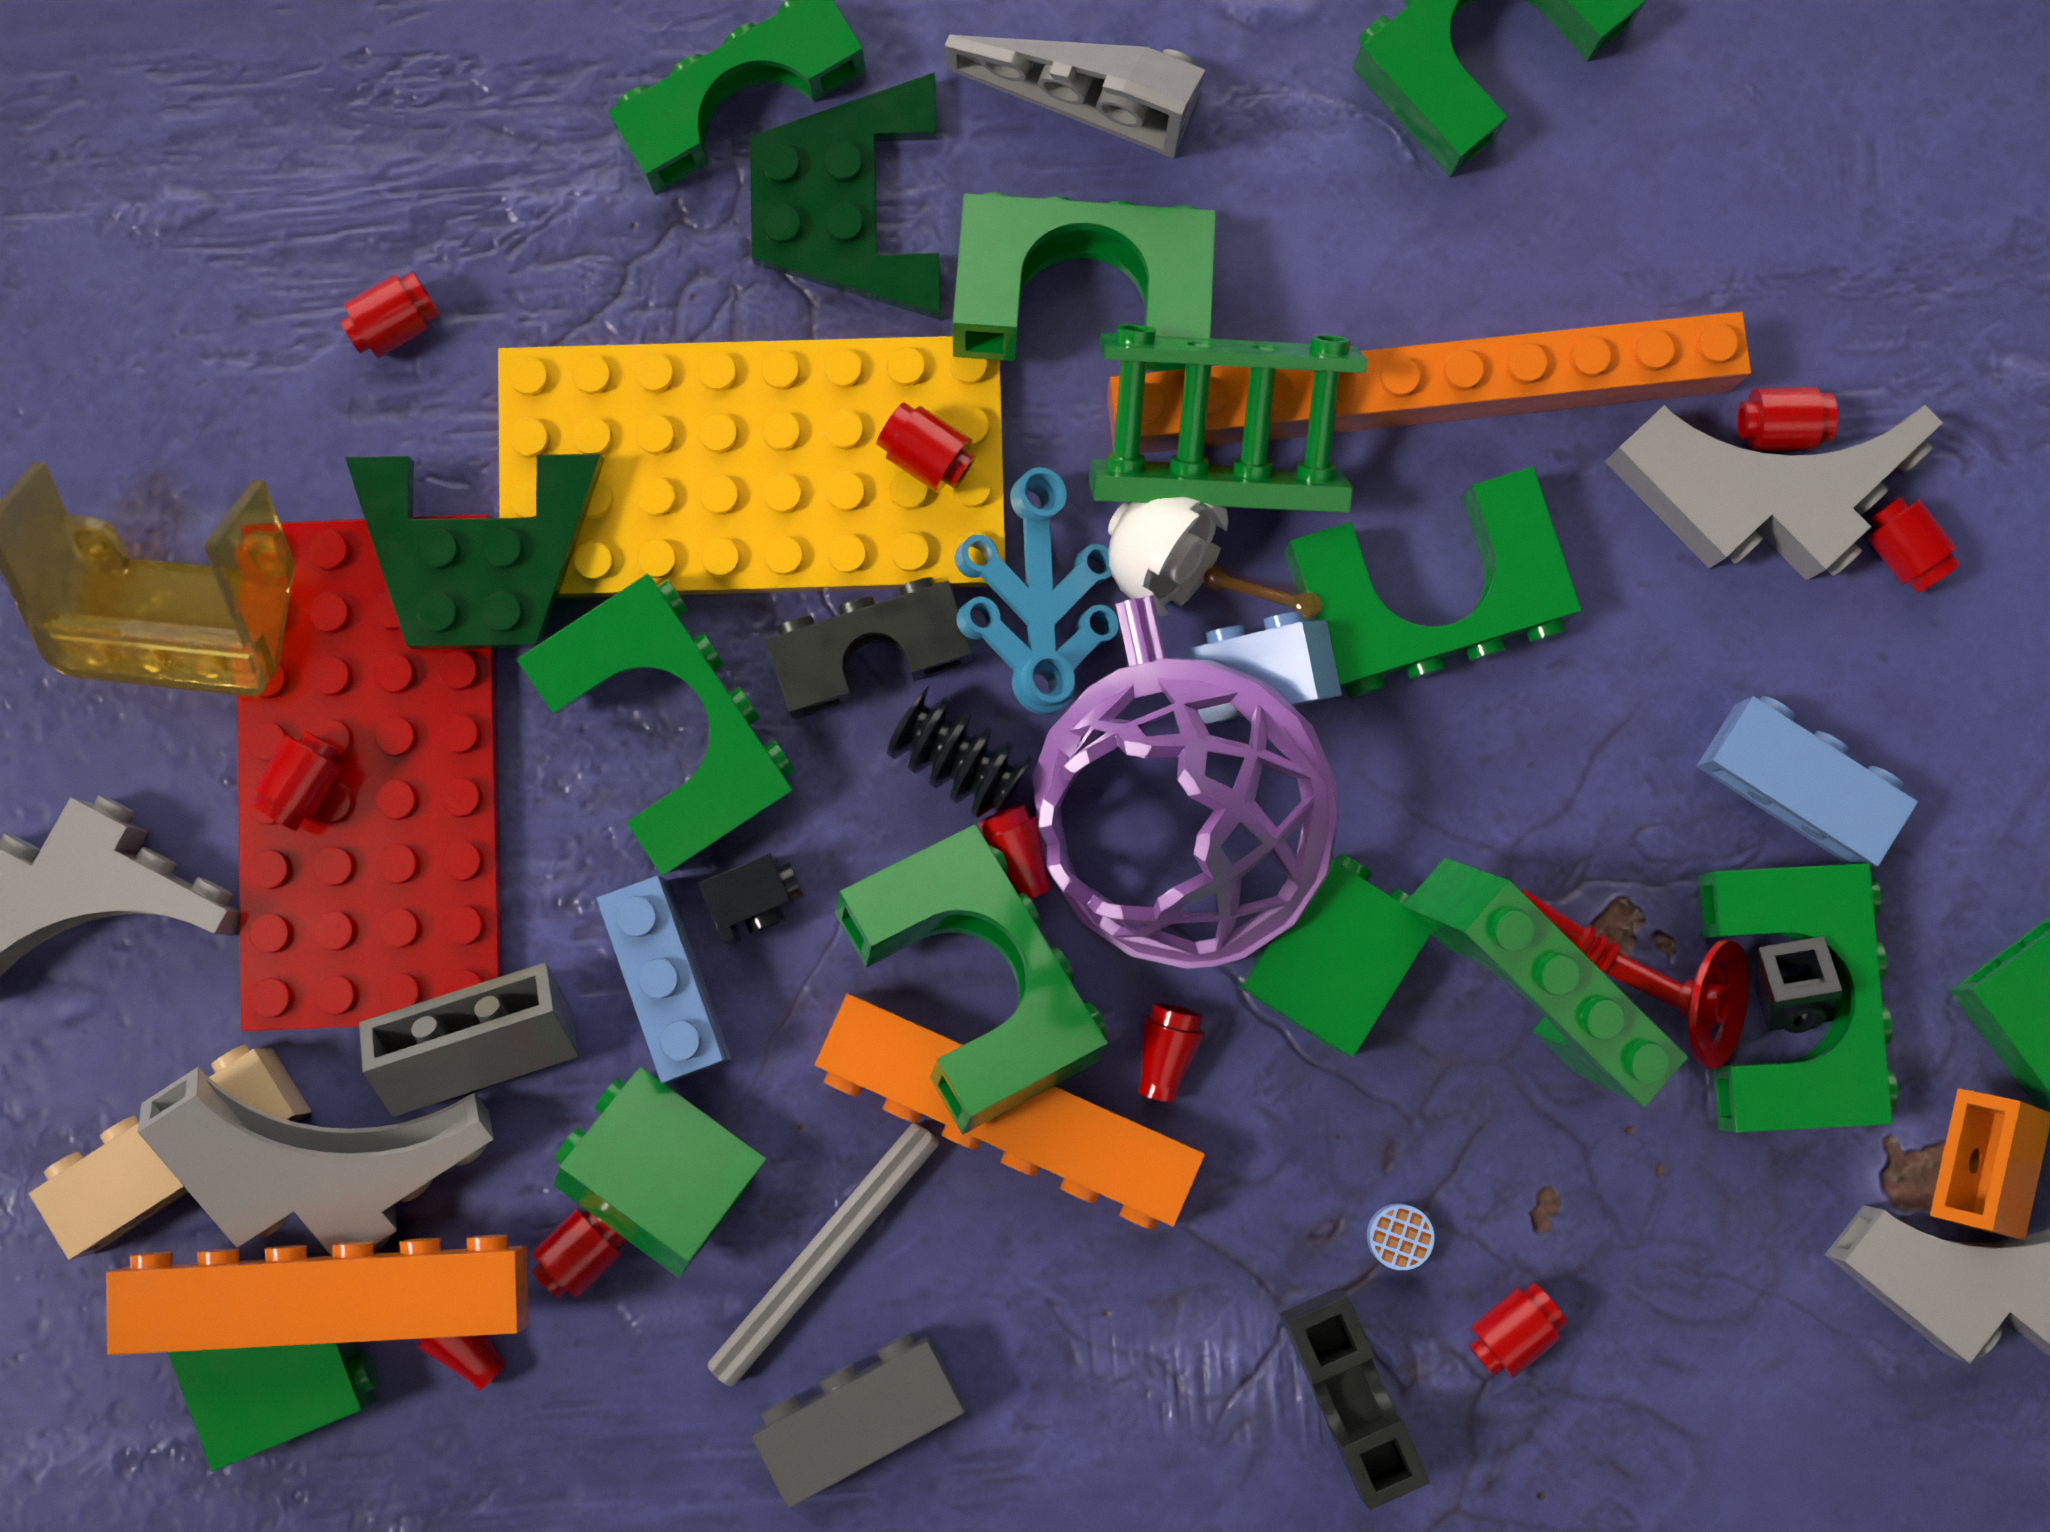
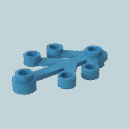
[954,467,1119,715]

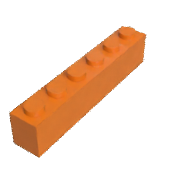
[814,993,1205,1231]
[106,1235,529,1355]

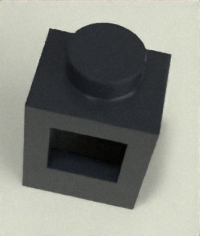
[698,853,805,945]
[1756,936,1842,1033]

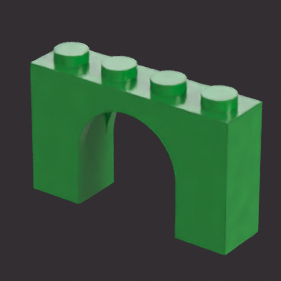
[1353,0,1647,177]
[953,192,1216,371]
[1284,466,1582,699]
[516,573,796,876]
[835,824,1108,1135]
[1402,858,1688,1108]
[1698,863,1898,1133]

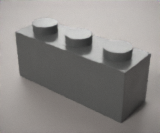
[359,962,579,1117]
[751,1332,966,1508]

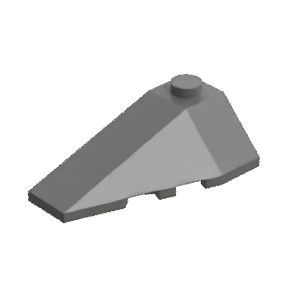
[945,35,1205,159]

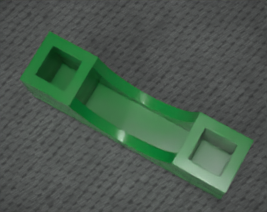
[608,0,866,194]

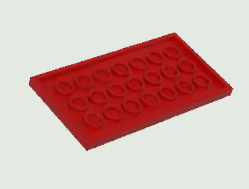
[235,514,503,1032]

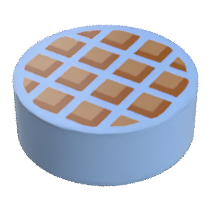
[1367,1203,1434,1271]

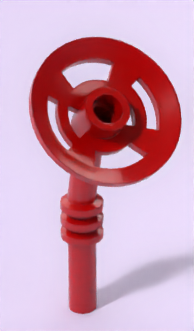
[1521,889,1749,1069]

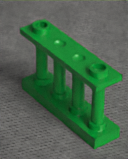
[1089,324,1367,513]

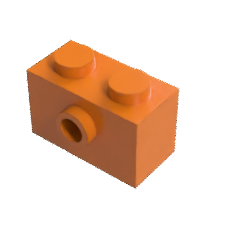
[1930,1088,2050,1241]

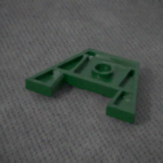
[750,72,941,320]
[345,454,605,650]

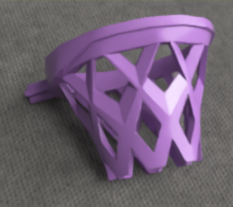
[1032,595,1340,969]

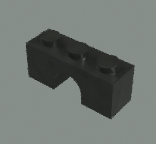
[765,577,973,720]
[1279,1287,1430,1510]

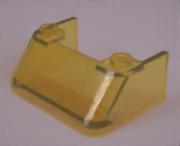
[0,462,295,696]

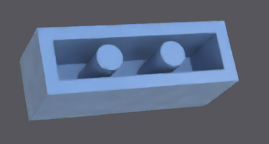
[1696,696,1918,868]
[596,875,732,1083]

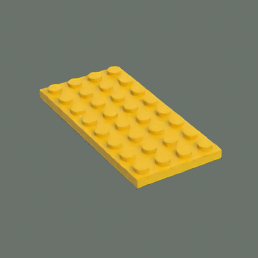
[498,336,1005,598]

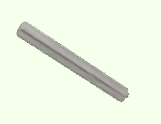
[707,1122,939,1387]

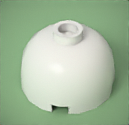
[1108,497,1228,617]

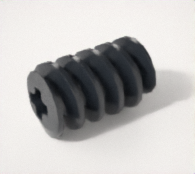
[887,686,1034,818]

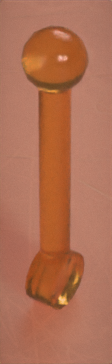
[1203,566,1321,618]

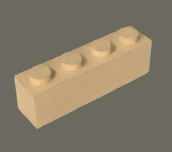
[28,1044,312,1260]

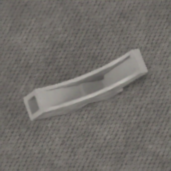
[1604,405,1943,581]
[0,795,240,977]
[138,1066,494,1256]
[1824,1205,2050,1364]

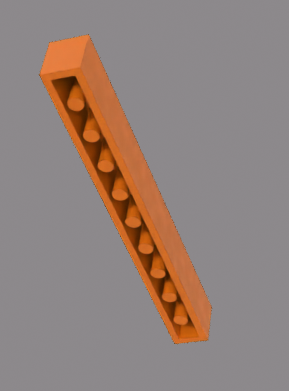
[1107,311,1751,454]

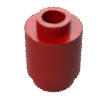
[340,271,440,359]
[1737,387,1838,452]
[876,402,976,493]
[1865,496,1961,594]
[250,730,344,831]
[531,1207,627,1299]
[1469,1282,1569,1379]

